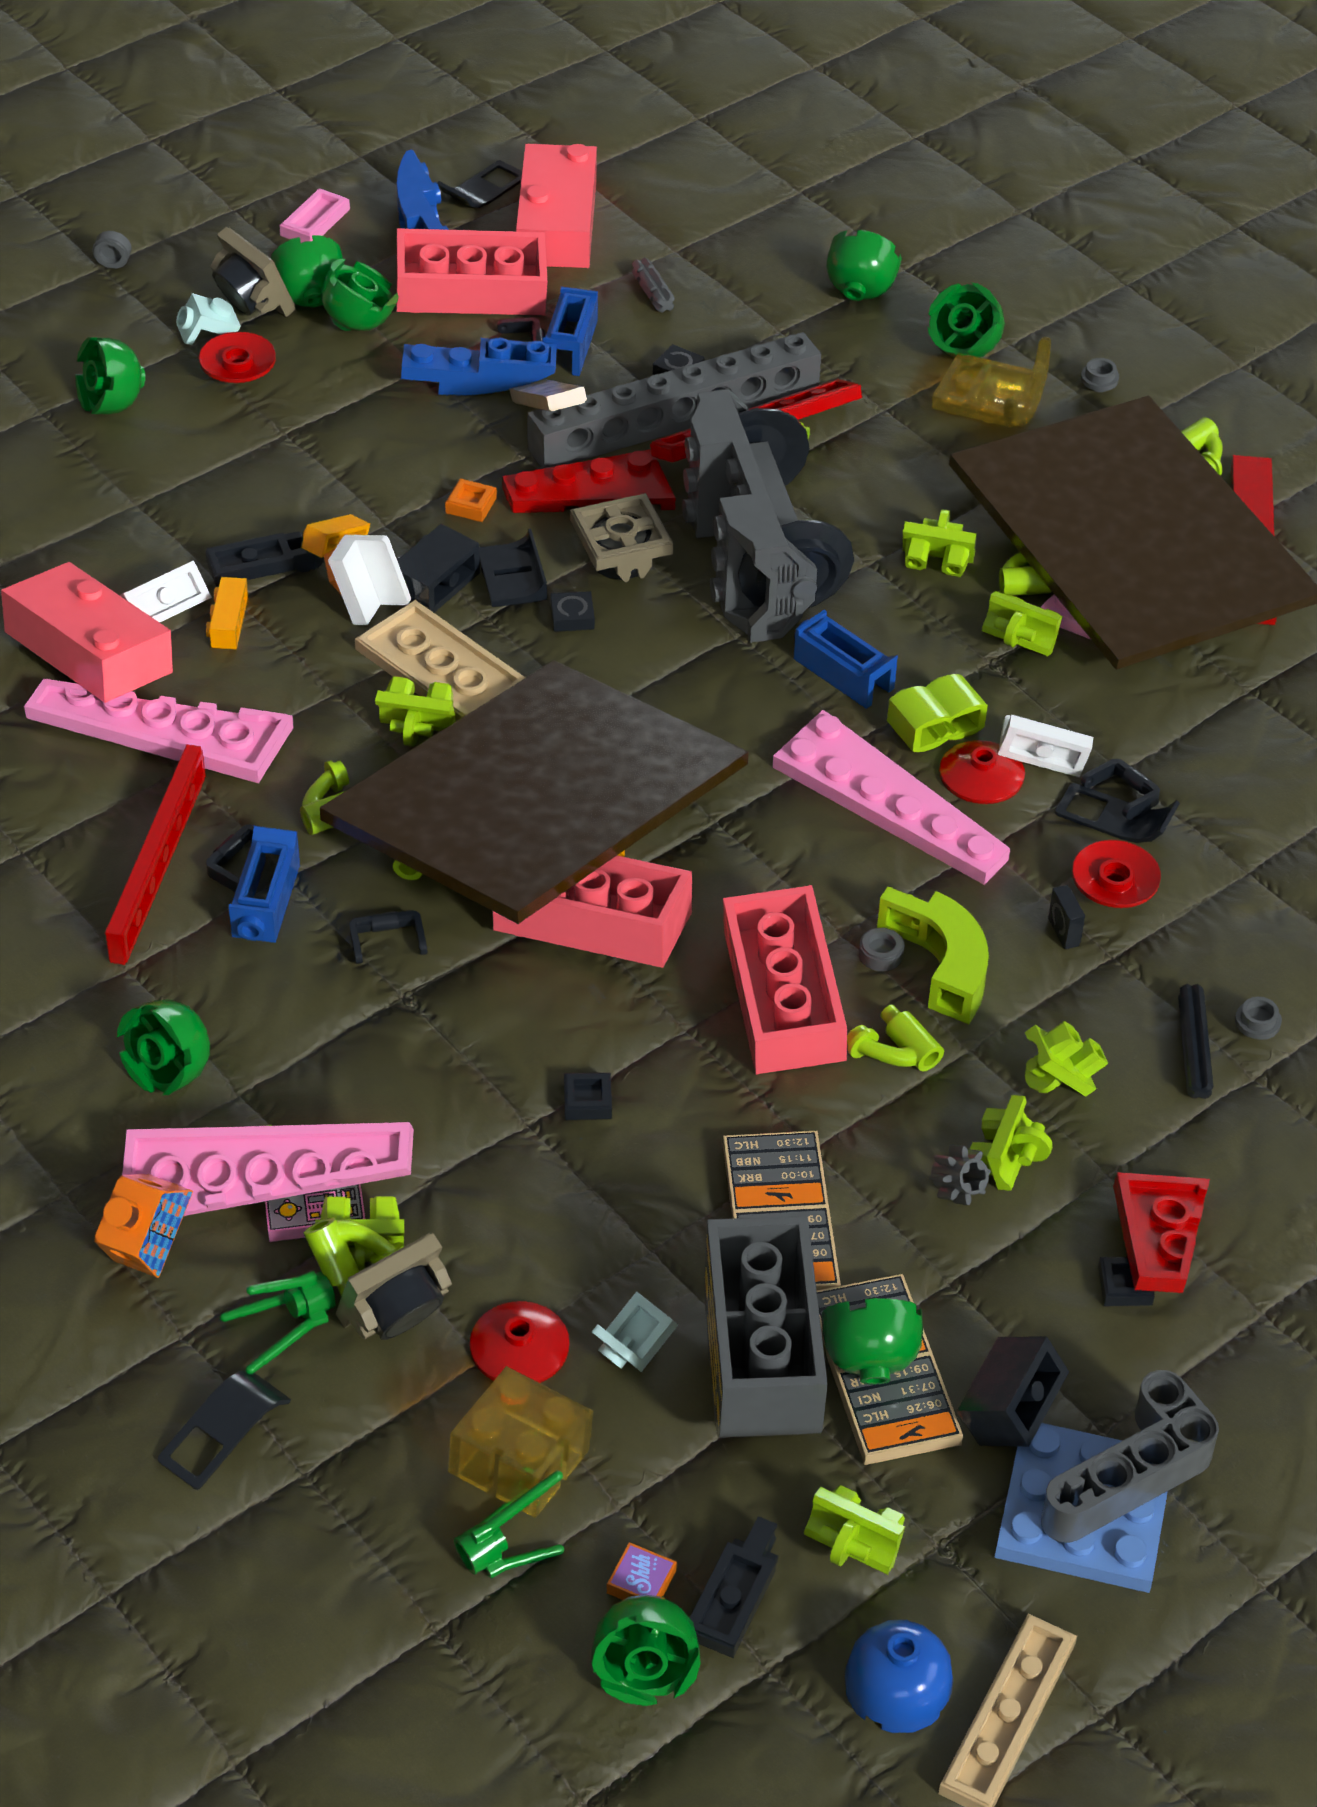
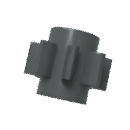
[929,1144,991,1205]

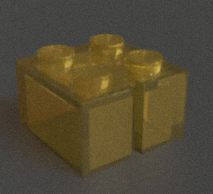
[448,1366,593,1518]

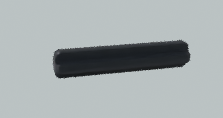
[1178,984,1214,1099]

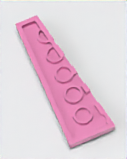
[24,679,293,784]
[773,710,1010,885]
[122,1122,414,1216]

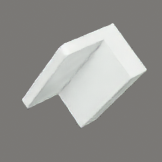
[328,535,411,625]
[120,560,212,623]
[998,714,1093,777]

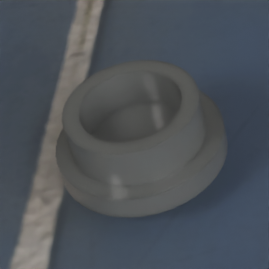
[1081,358,1119,392]
[1235,997,1282,1040]

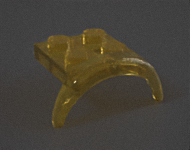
[932,337,1051,428]

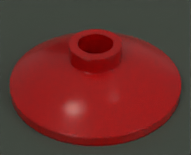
[199,332,276,383]
[939,740,1025,804]
[1072,840,1161,908]
[470,1301,569,1387]

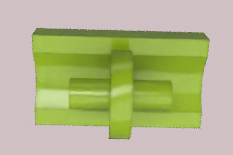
[902,509,976,577]
[981,591,1063,656]
[375,676,456,747]
[1024,1021,1108,1097]
[970,1095,1053,1191]
[315,1196,404,1271]
[804,1485,905,1575]

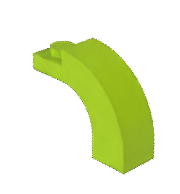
[877,887,989,1025]

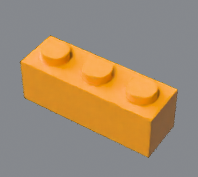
[301,514,370,558]
[206,577,248,649]

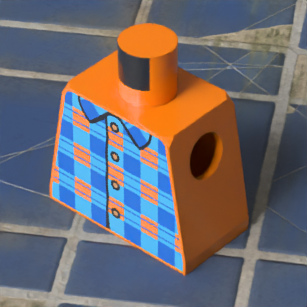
[95,1174,193,1278]

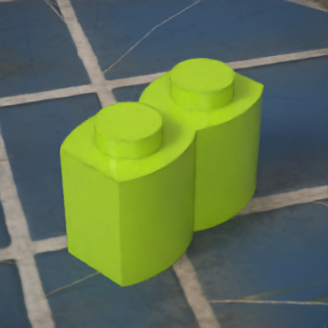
[887,674,988,752]

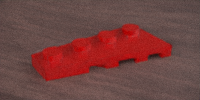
[502,449,676,513]

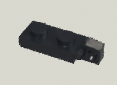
[690,1516,779,1658]

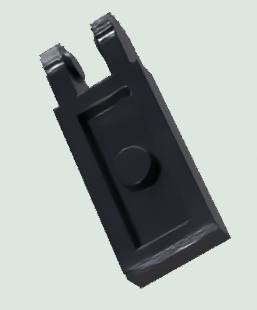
[205,530,324,587]

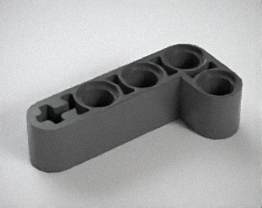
[1041,1370,1219,1543]

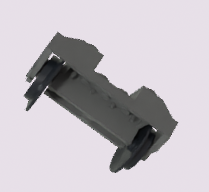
[682,389,854,643]

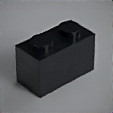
[397,524,480,613]
[957,1336,1069,1447]

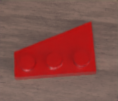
[1113,1172,1210,1293]

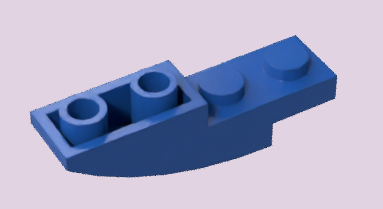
[397,150,449,230]
[401,338,557,395]

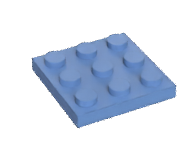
[995,1423,1168,1593]

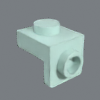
[176,293,241,345]
[592,1291,678,1372]

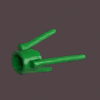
[220,1271,336,1375]
[453,1470,564,1579]

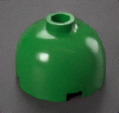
[826,230,902,301]
[271,235,345,307]
[321,259,399,331]
[928,282,1005,361]
[75,337,145,414]
[117,999,210,1095]
[822,1298,923,1385]
[592,1594,701,1706]

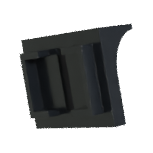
[479,529,548,607]

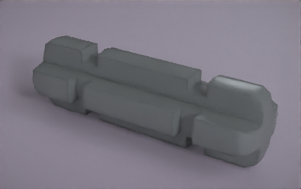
[632,257,675,313]

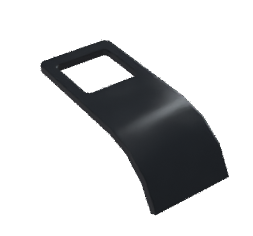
[437,160,522,208]
[1055,783,1180,843]
[158,1371,292,1490]

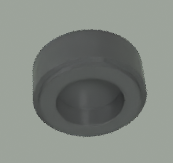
[92,231,132,269]
[859,928,905,971]

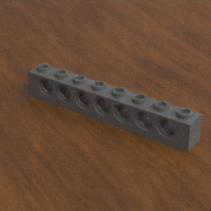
[527,332,821,469]

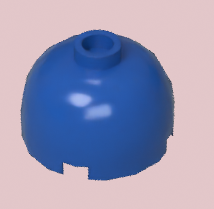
[845,1620,953,1733]

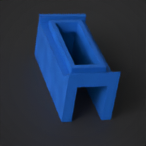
[543,286,598,376]
[794,610,898,709]
[229,826,300,943]

